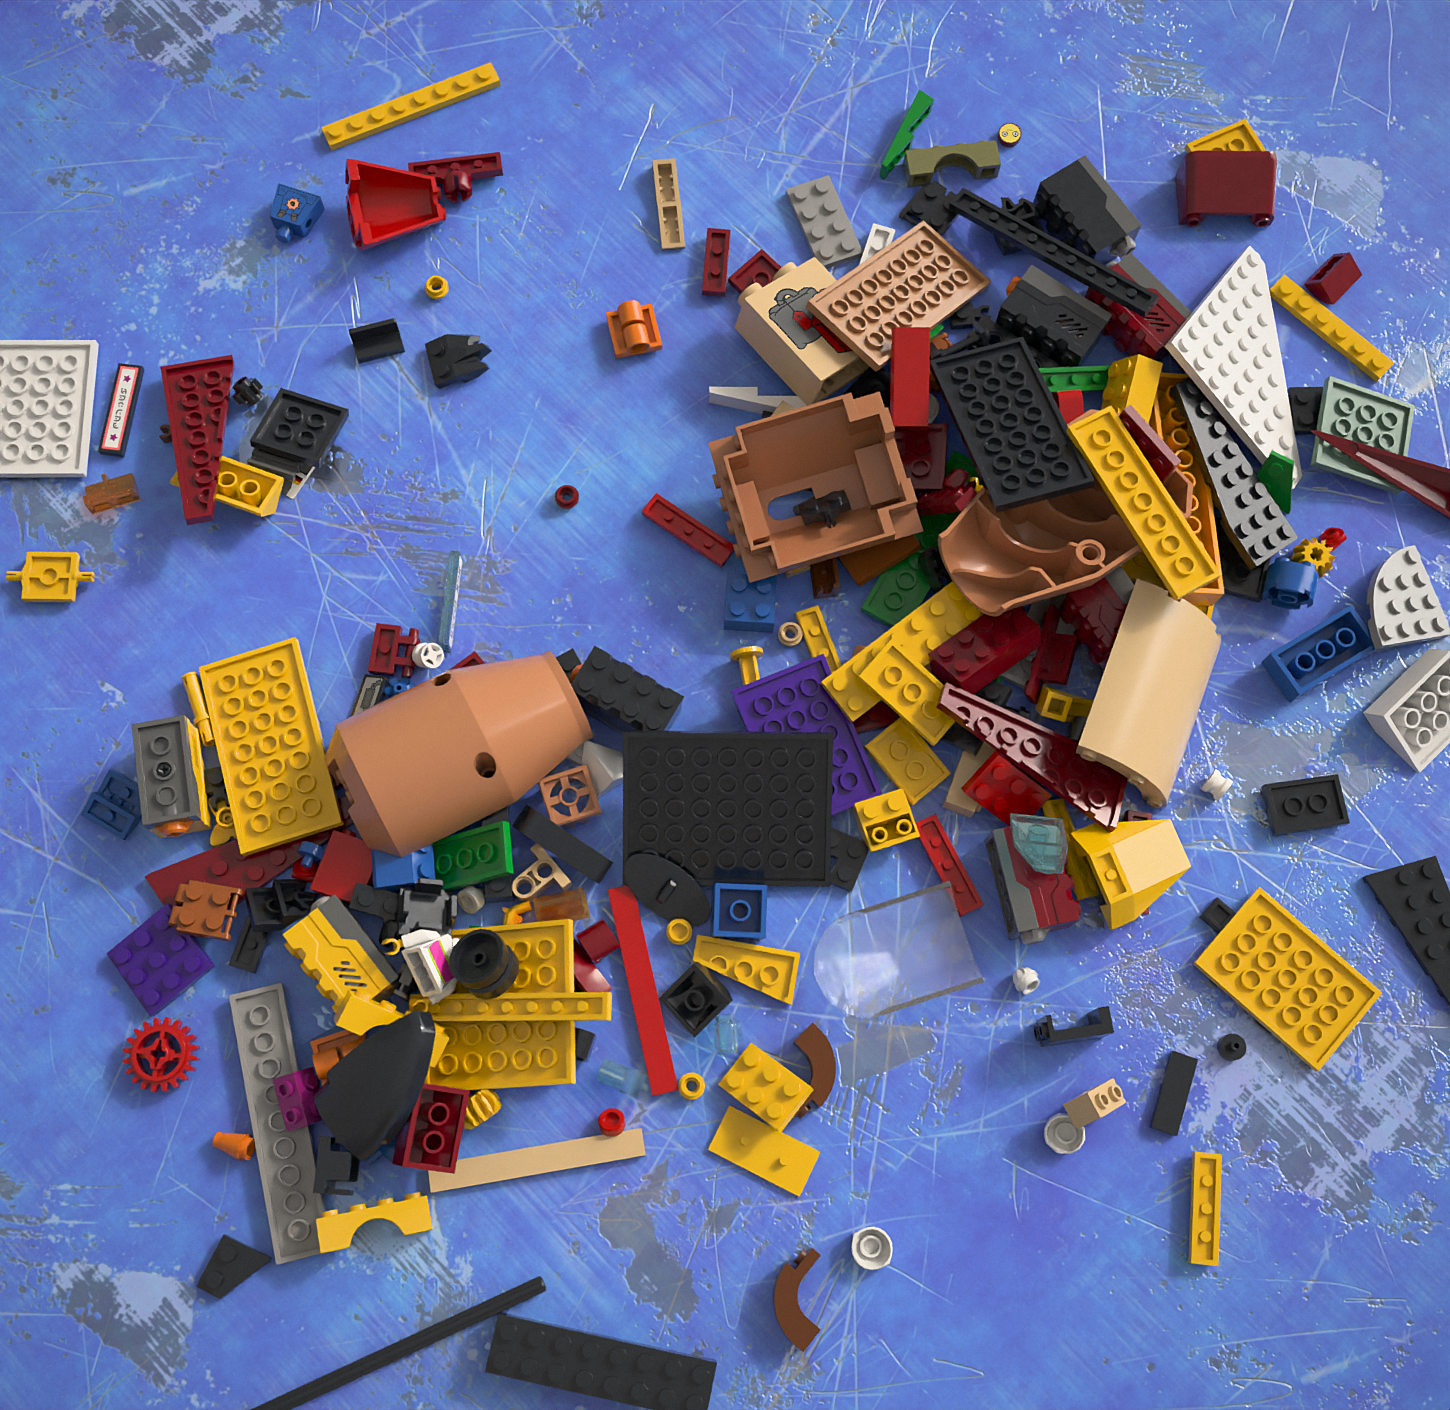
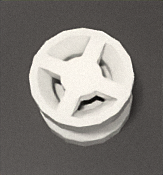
[412,643,444,668]
[1201,769,1233,801]

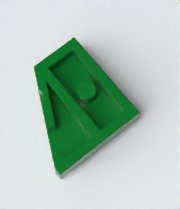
[1257,450,1294,514]

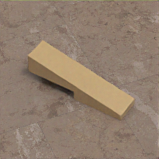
[652,158,685,250]

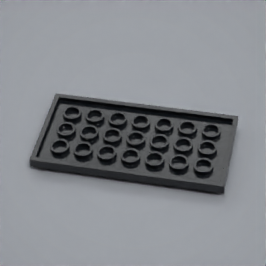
[929,337,1095,513]

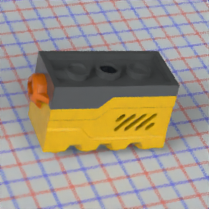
[131,715,212,838]

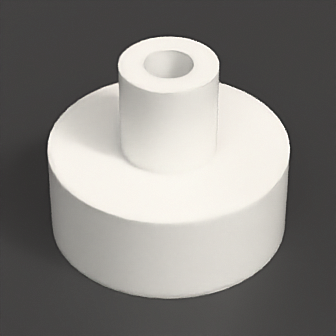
[457,886,485,914]

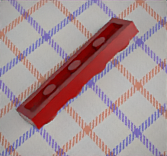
[642,493,734,568]
[916,813,984,917]

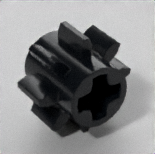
[232,376,263,407]

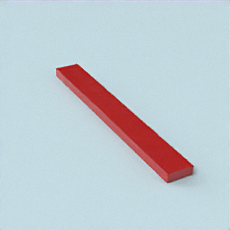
[608,885,679,1096]

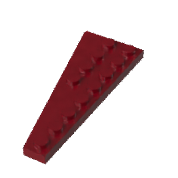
[160,355,234,525]
[936,682,1128,832]

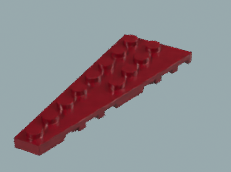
[145,796,354,910]

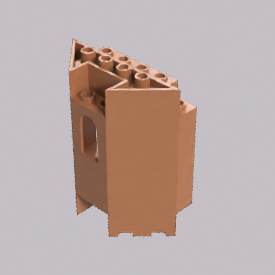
[708,392,923,583]

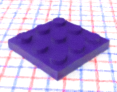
[106,904,215,1016]

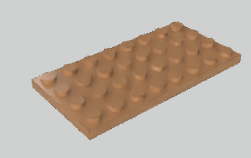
[806,221,991,371]

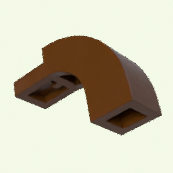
[792,1023,836,1119]
[773,1247,821,1352]

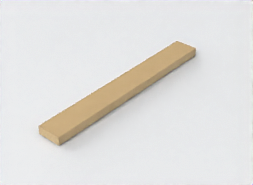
[428,1128,646,1193]

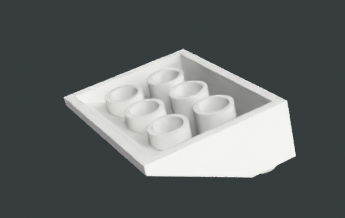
[1363,649,1450,773]

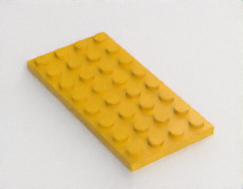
[198,637,344,856]

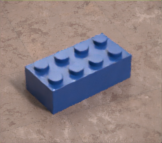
[1261,605,1375,703]

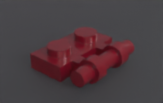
[368,623,420,679]

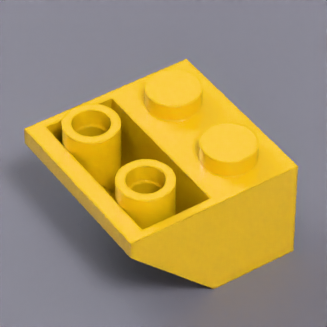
[852,788,920,853]

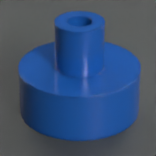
[297,841,325,868]

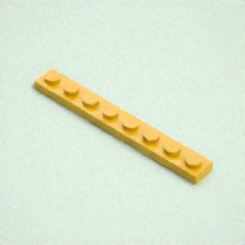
[321,62,501,151]
[409,992,612,1022]

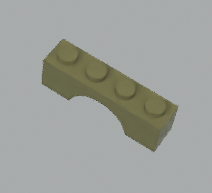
[903,140,1001,188]

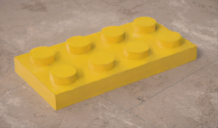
[857,638,955,746]

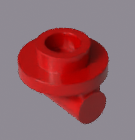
[1319,527,1347,551]
[291,859,319,883]

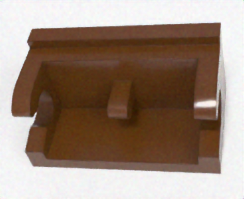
[810,557,840,599]

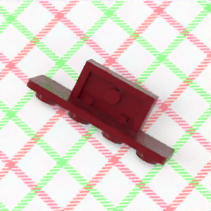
[1024,604,1079,705]

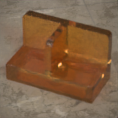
[83,473,140,514]

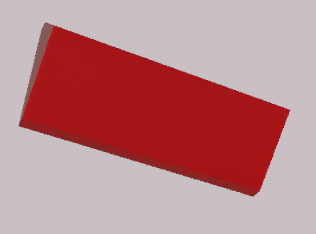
[890,327,930,432]

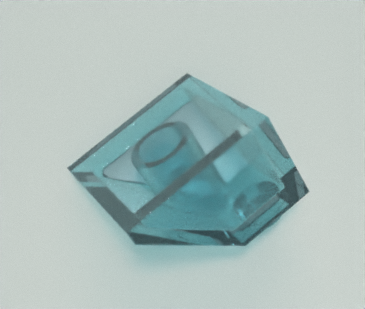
[1010,813,1068,874]

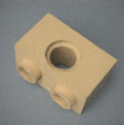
[1063,1078,1126,1129]

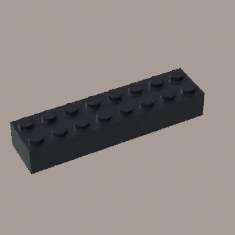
[485,1312,717,1410]

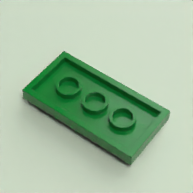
[433,821,513,891]

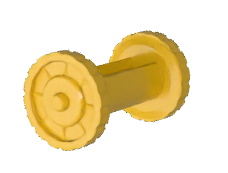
[730,646,763,686]

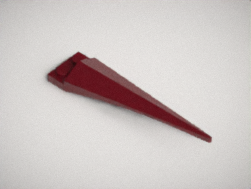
[1311,430,1450,520]

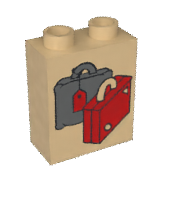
[734,257,870,406]

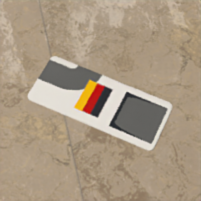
[281,464,315,499]

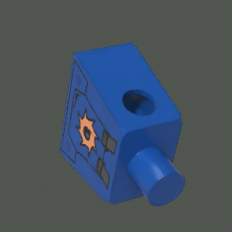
[270,183,325,243]

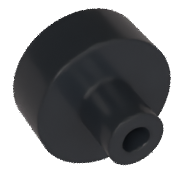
[1217,1033,1247,1061]

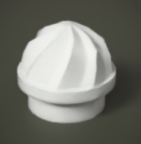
[1013,967,1040,995]

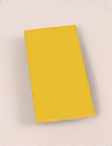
[708,1105,820,1197]

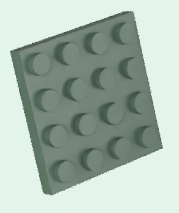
[1311,376,1415,494]

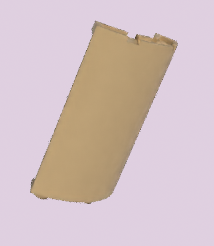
[1076,579,1221,808]

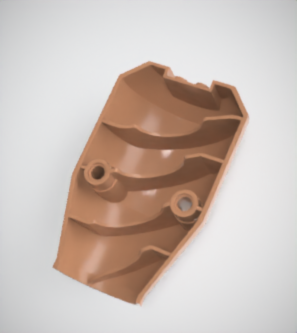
[938,409,1193,617]
[324,650,593,857]

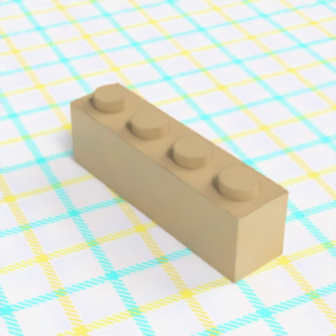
[942,742,995,818]

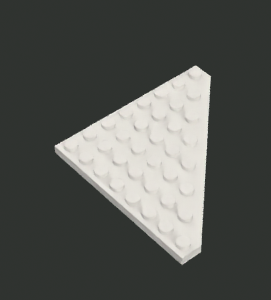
[1165,246,1302,489]

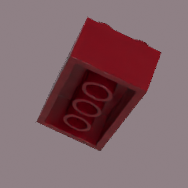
[928,608,1042,694]

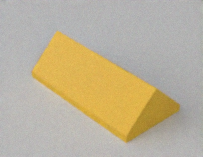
[170,456,284,517]

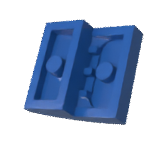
[80,769,142,840]

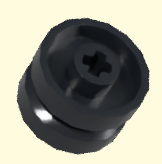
[449,929,519,999]

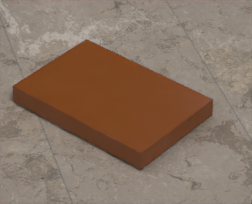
[837,534,921,587]

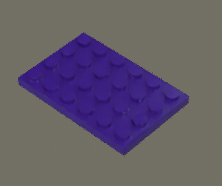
[730,654,883,815]

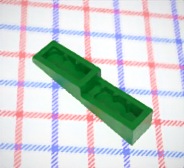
[879,89,934,179]

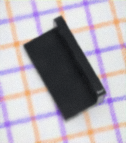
[349,318,405,364]

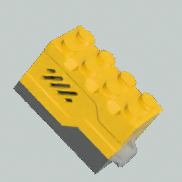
[282,894,402,1013]

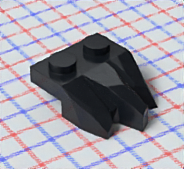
[993,197,1045,256]
[425,334,492,389]
[244,879,318,932]

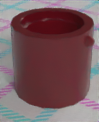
[576,918,620,964]

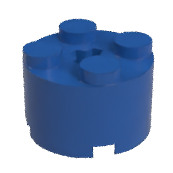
[1262,557,1319,610]

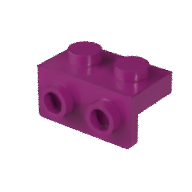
[273,1067,322,1131]

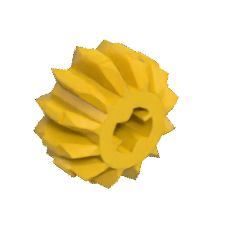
[1290,537,1335,578]
[463,1089,502,1129]

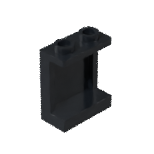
[1034,1006,1114,1047]

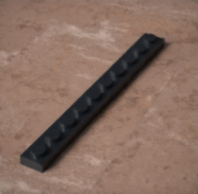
[949,188,1159,318]

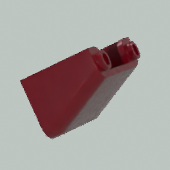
[1175,150,1278,227]

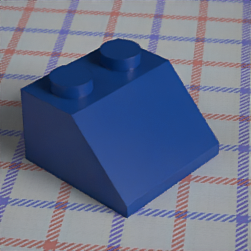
[371,843,435,892]

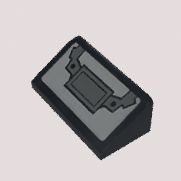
[350,674,389,717]

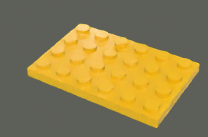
[1192,887,1382,1072]

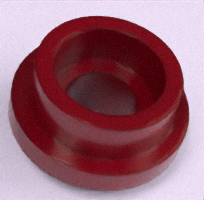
[555,485,579,509]

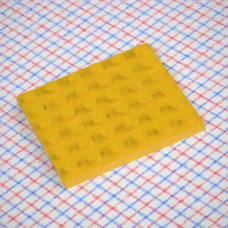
[424,919,576,1091]

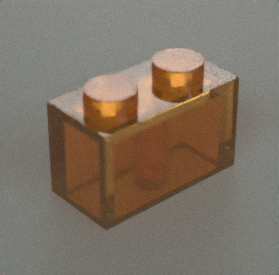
[531,887,590,922]

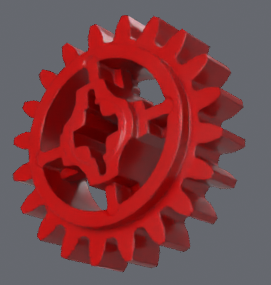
[122,1017,200,1093]

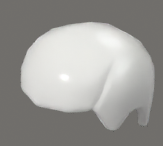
[1044,1113,1085,1154]

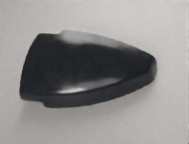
[314,1011,436,1161]

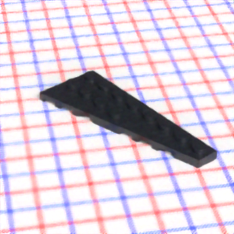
[1362,856,1450,1006]

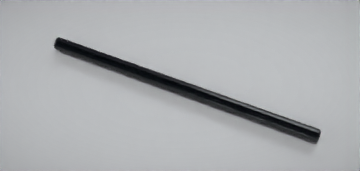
[250,1276,546,1410]

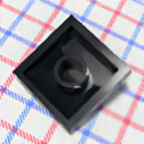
[659,962,733,1038]

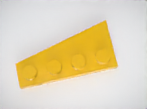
[693,935,800,1006]

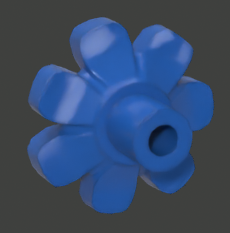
[385,677,416,698]

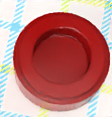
[598,1108,626,1137]

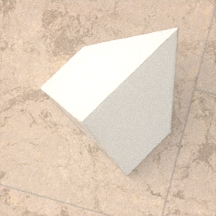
[579,740,623,799]

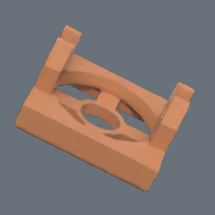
[538,765,602,828]

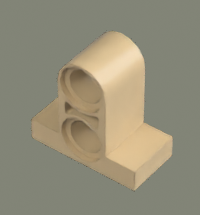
[512,843,572,902]

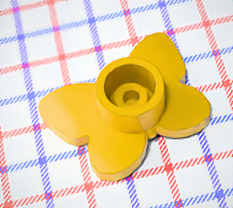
[208,798,237,847]

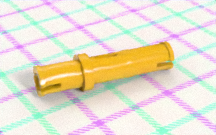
[181,672,216,747]

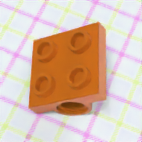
[606,300,662,359]
[310,1030,368,1086]

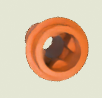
[212,1131,256,1161]

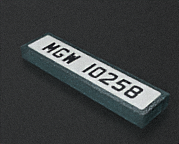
[438,550,463,653]

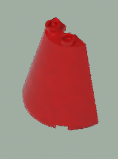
[345,159,446,250]

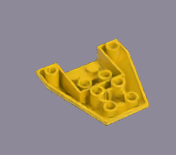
[1069,819,1191,930]

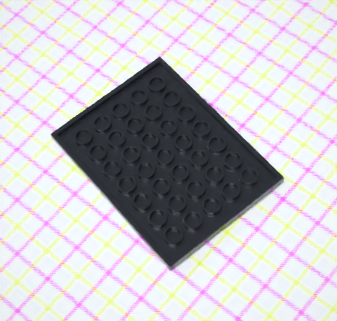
[623,730,833,886]

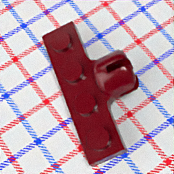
[408,152,503,203]
[916,468,977,516]

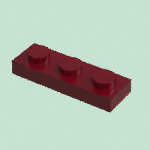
[702,228,731,297]

